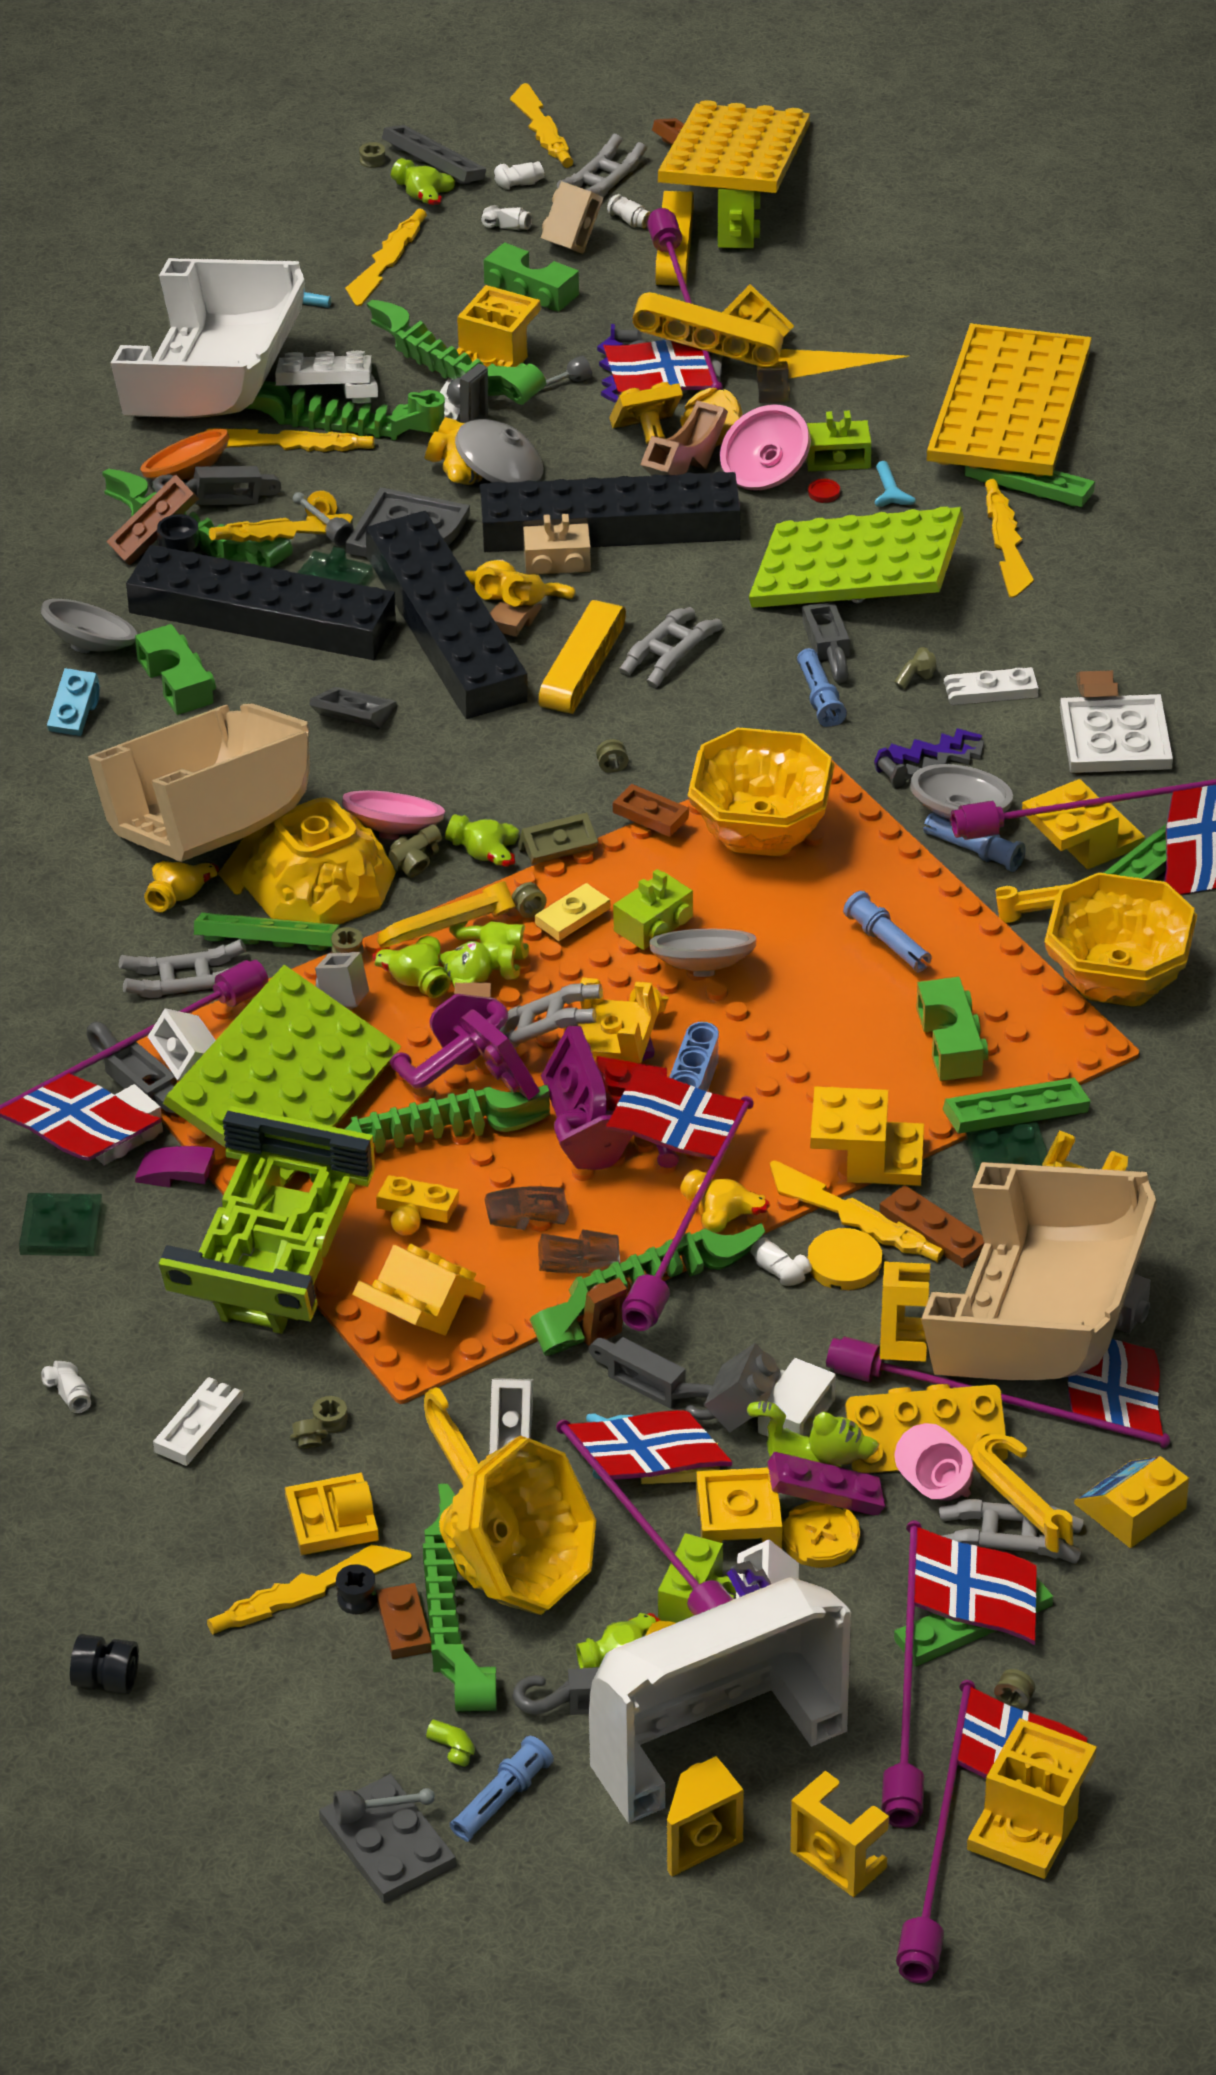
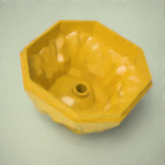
[688,727,835,856]
[241,798,396,925]
[1044,872,1197,1006]
[439,1435,596,1615]

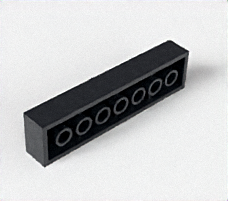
[480,471,740,552]
[365,510,528,719]
[126,545,396,661]

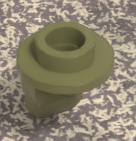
[894,647,937,689]

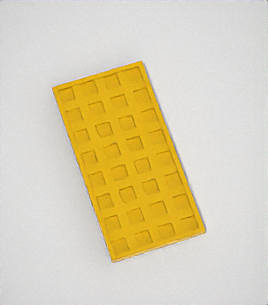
[658,100,810,193]
[927,323,1092,476]

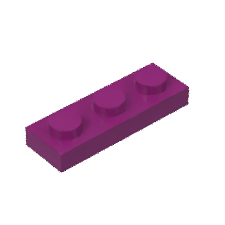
[767,1452,885,1516]

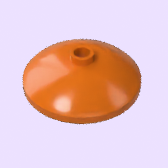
[140,429,230,481]

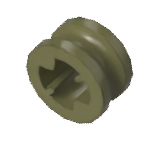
[359,142,386,168]
[596,739,629,773]
[512,882,547,918]
[331,927,364,955]
[312,1396,348,1433]
[994,1669,1036,1709]

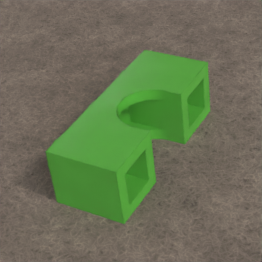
[484,242,579,312]
[135,624,216,715]
[916,977,988,1081]

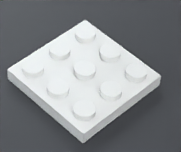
[275,351,372,385]
[1060,694,1173,773]

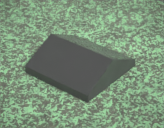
[309,687,397,729]

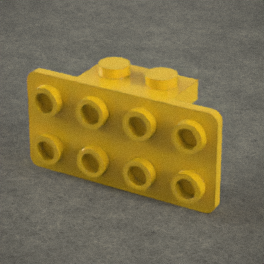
[845,1384,1008,1474]

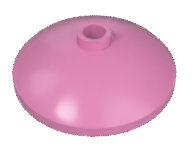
[720,405,811,490]
[342,791,445,840]

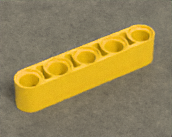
[655,191,694,286]
[632,292,783,367]
[539,600,626,714]

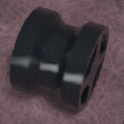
[336,1564,377,1614]

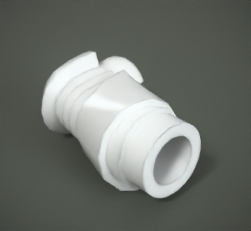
[494,161,545,190]
[607,194,651,228]
[481,205,533,231]
[751,1237,812,1286]
[41,1361,91,1413]

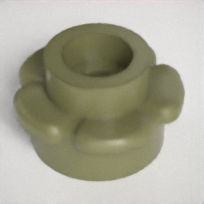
[290,1419,328,1449]

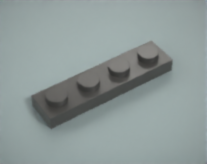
[382,125,487,184]

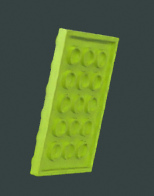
[749,507,964,608]
[163,965,401,1187]

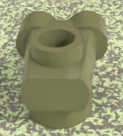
[388,824,442,878]

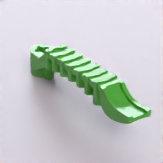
[367,300,547,405]
[246,381,445,440]
[102,469,293,568]
[309,1085,550,1183]
[530,1223,765,1356]
[423,1484,497,1712]

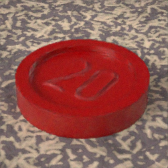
[808,479,840,503]

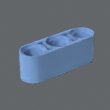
[669,1022,719,1092]

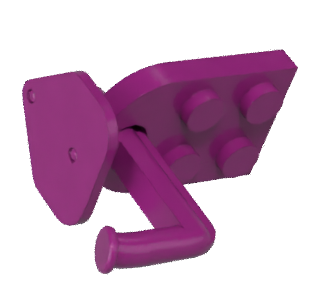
[390,994,540,1100]
[541,1026,679,1170]

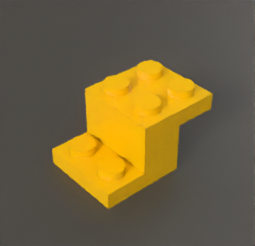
[457,285,541,367]
[1022,779,1145,870]
[810,1086,924,1186]
[352,1244,486,1336]
[967,1718,1097,1879]

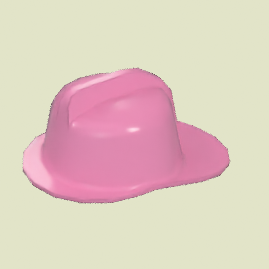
[894,1423,974,1501]

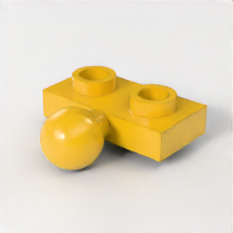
[376,1175,459,1236]

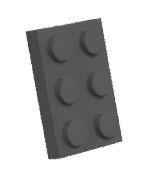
[319,1774,456,1903]

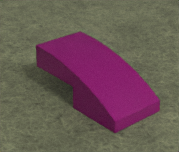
[135,1146,215,1188]

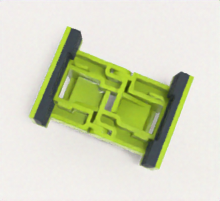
[159,1106,375,1334]

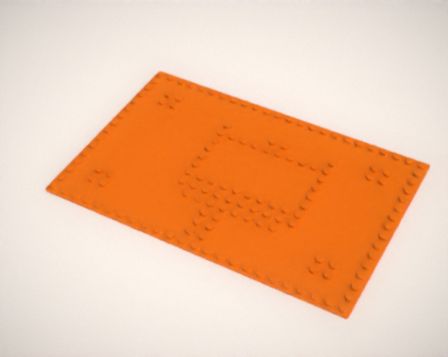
[136,760,1139,1404]

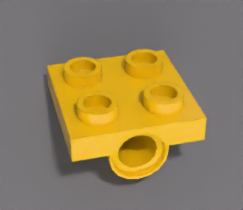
[722,284,794,348]
[285,1473,379,1555]

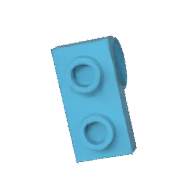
[47,668,100,736]

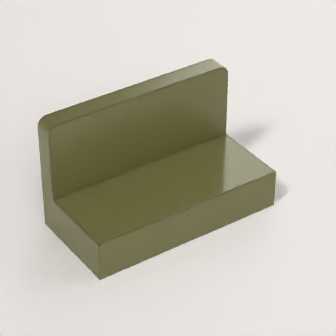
[518,812,598,865]

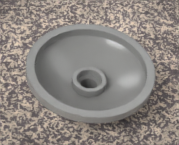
[455,419,544,483]
[41,599,137,653]
[910,764,1013,820]
[650,929,757,977]

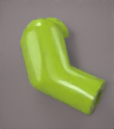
[426,1719,475,1767]

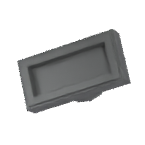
[447,363,488,423]

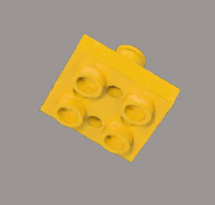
[609,382,683,445]

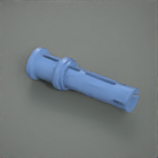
[797,648,847,727]
[923,813,1026,872]
[843,891,932,972]
[450,1736,554,1842]

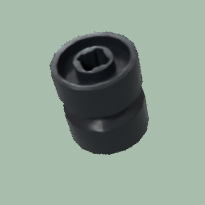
[157,514,201,554]
[70,1634,139,1694]

